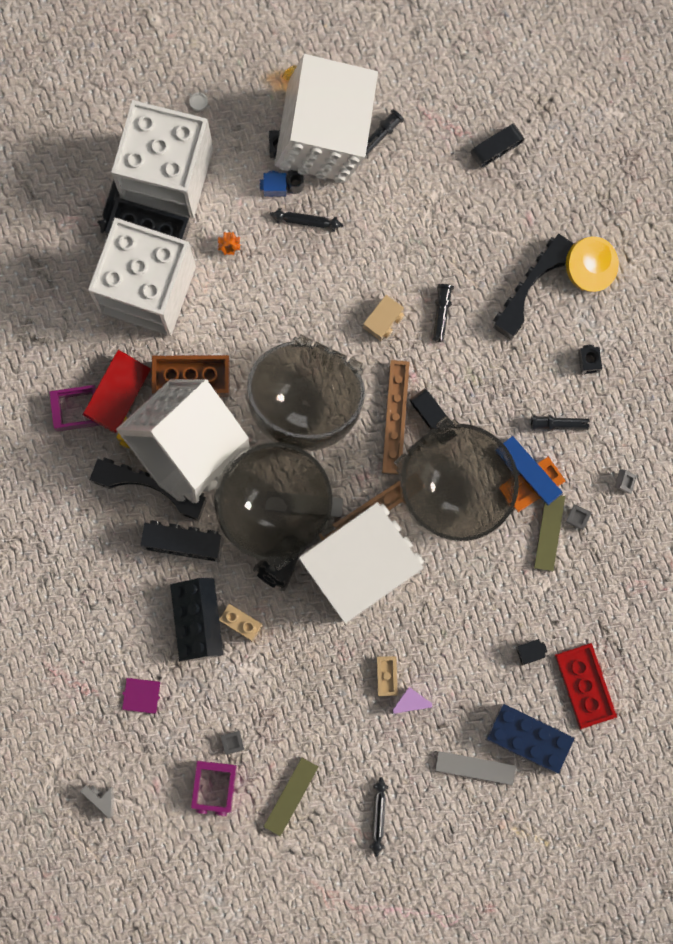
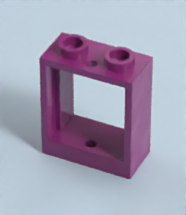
[49,385,101,432]
[191,761,237,816]

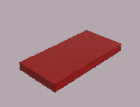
[82,349,151,434]
[554,643,617,729]

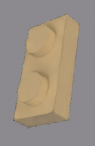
[377,656,398,696]

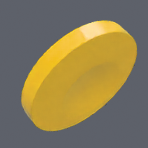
[566,237,619,292]

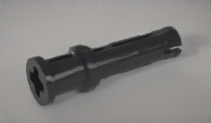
[364,109,404,159]
[432,284,454,342]
[531,414,590,432]

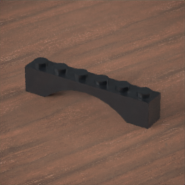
[493,233,574,340]
[89,457,207,521]

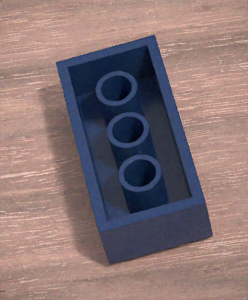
[485,703,575,774]

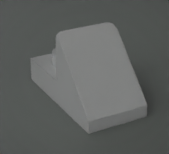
[80,785,114,818]

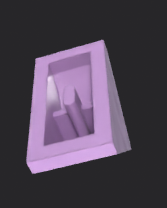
[392,687,432,714]

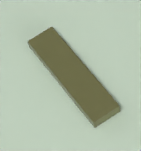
[534,495,565,572]
[264,757,319,837]

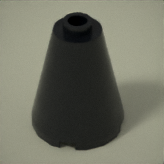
[253,536,302,591]

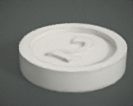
[189,92,208,111]

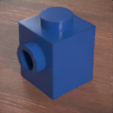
[260,171,286,197]

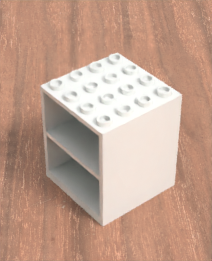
[274,54,378,183]
[111,100,213,219]
[88,218,196,336]
[299,502,424,624]

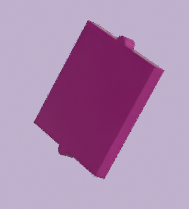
[122,678,161,714]

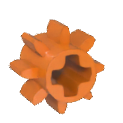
[218,232,240,255]

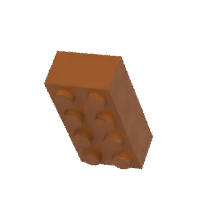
[152,355,230,397]

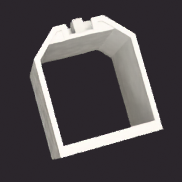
[116,379,250,503]

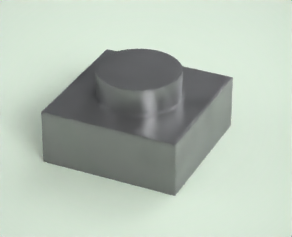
[615,469,637,494]
[566,504,592,531]
[221,731,245,755]

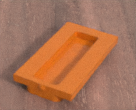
[501,456,566,513]

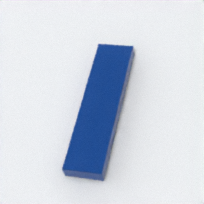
[498,436,563,506]

